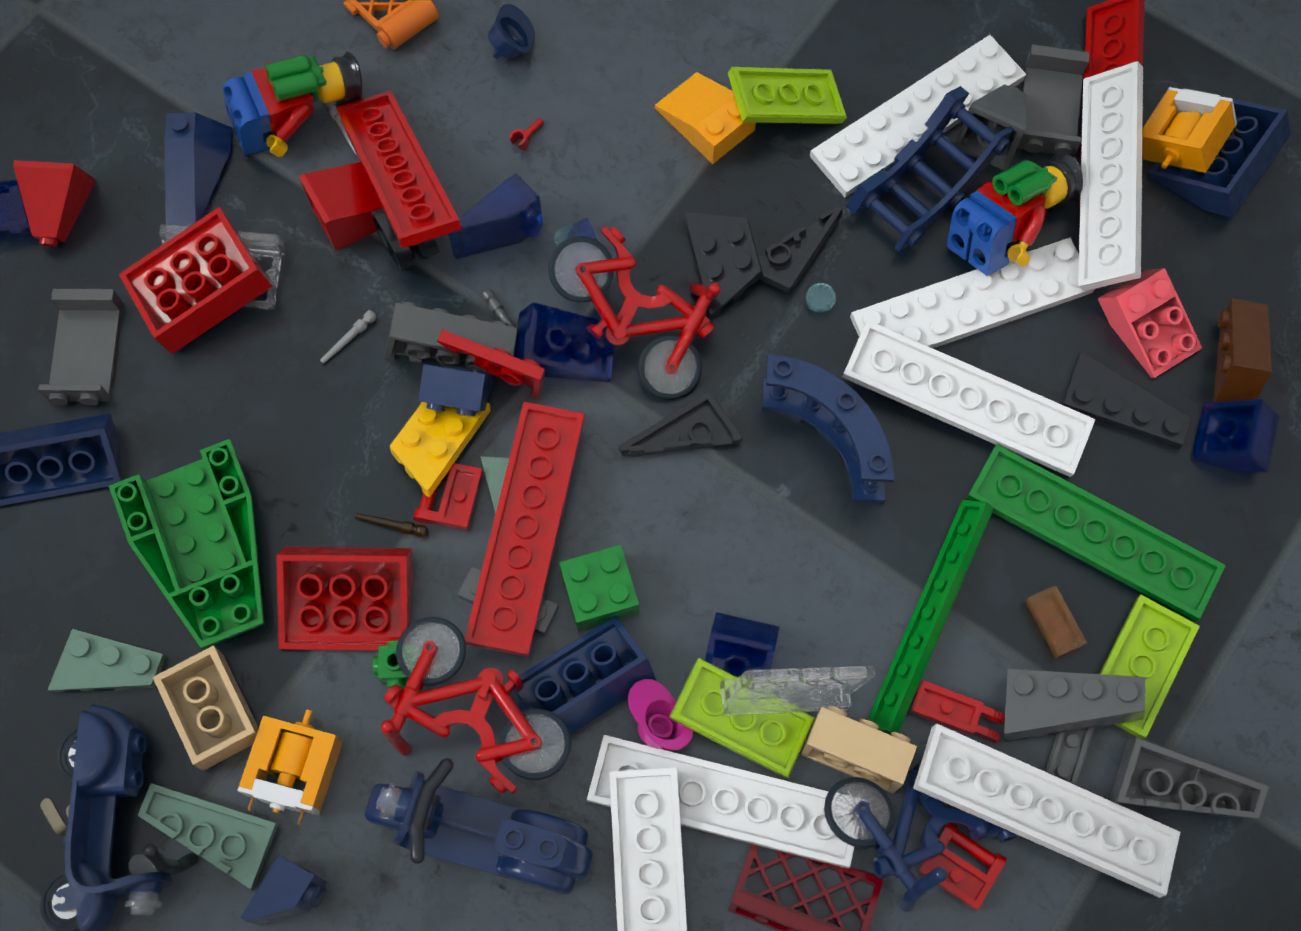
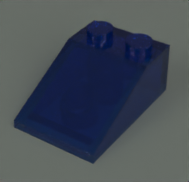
[448,173,543,259]
[514,302,614,382]

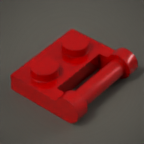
[413,463,483,531]
[917,823,1007,911]

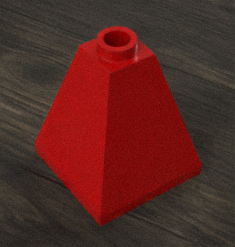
[13,160,95,247]

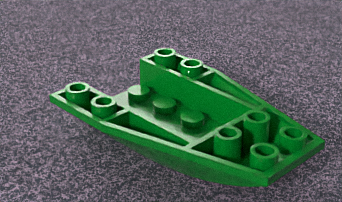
[109,439,264,649]

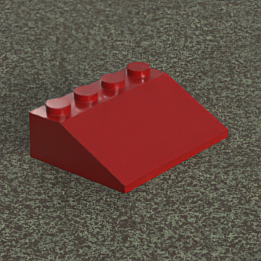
[119,207,273,354]
[276,546,413,651]

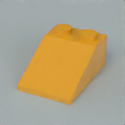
[655,72,756,164]

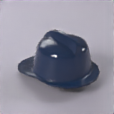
[488,4,535,60]

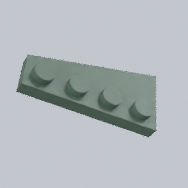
[138,783,278,891]

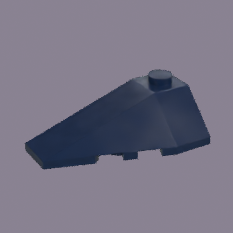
[164,112,233,234]

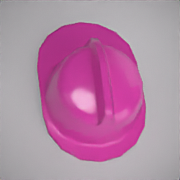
[628,679,693,750]

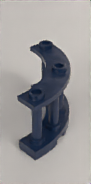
[846,86,1014,252]
[762,354,894,504]

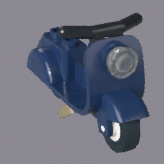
[40,704,198,931]
[365,758,593,894]

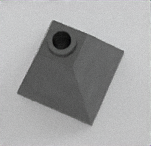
[955,84,1027,171]

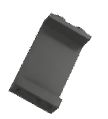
[1017,44,1089,157]
[38,289,123,405]

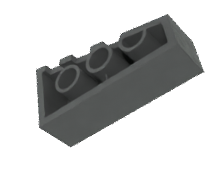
[1004,669,1146,742]

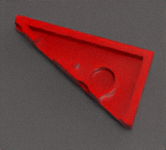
[437,330,545,400]

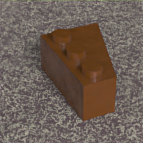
[1213,298,1272,412]

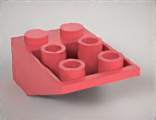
[1098,268,1202,378]

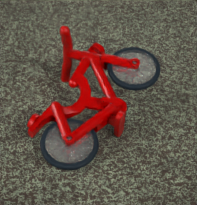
[548,226,721,399]
[381,617,571,795]

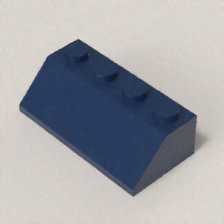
[0,413,123,506]
[510,616,656,750]

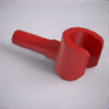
[510,118,544,150]

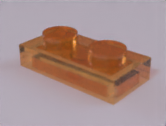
[1025,586,1087,659]

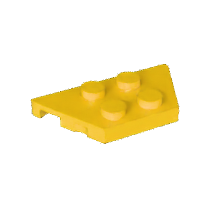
[390,402,491,497]

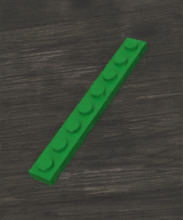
[867,500,994,735]

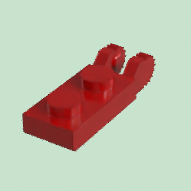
[910,680,1005,743]

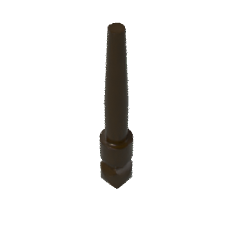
[355,513,428,538]

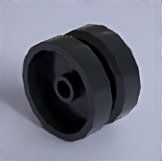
[371,207,439,271]

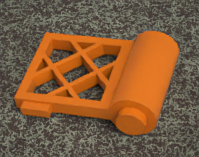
[343,0,439,50]

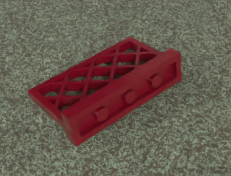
[728,844,884,931]

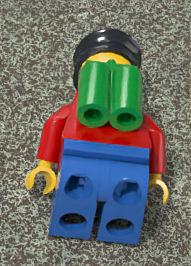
[223,52,362,157]
[946,153,1083,276]

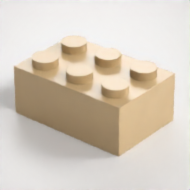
[153,645,259,771]
[801,706,917,794]

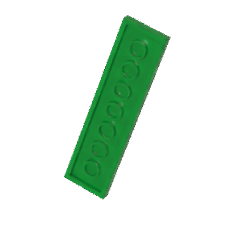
[966,444,1226,622]

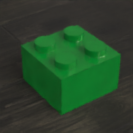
[559,545,639,632]

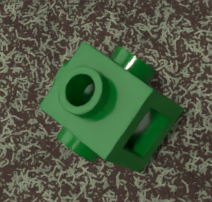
[373,640,422,689]

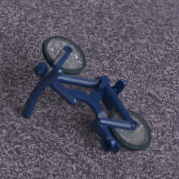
[824,759,1019,911]

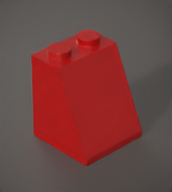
[299,162,382,251]

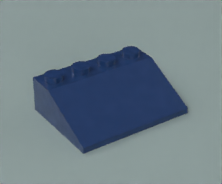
[1148,96,1291,218]

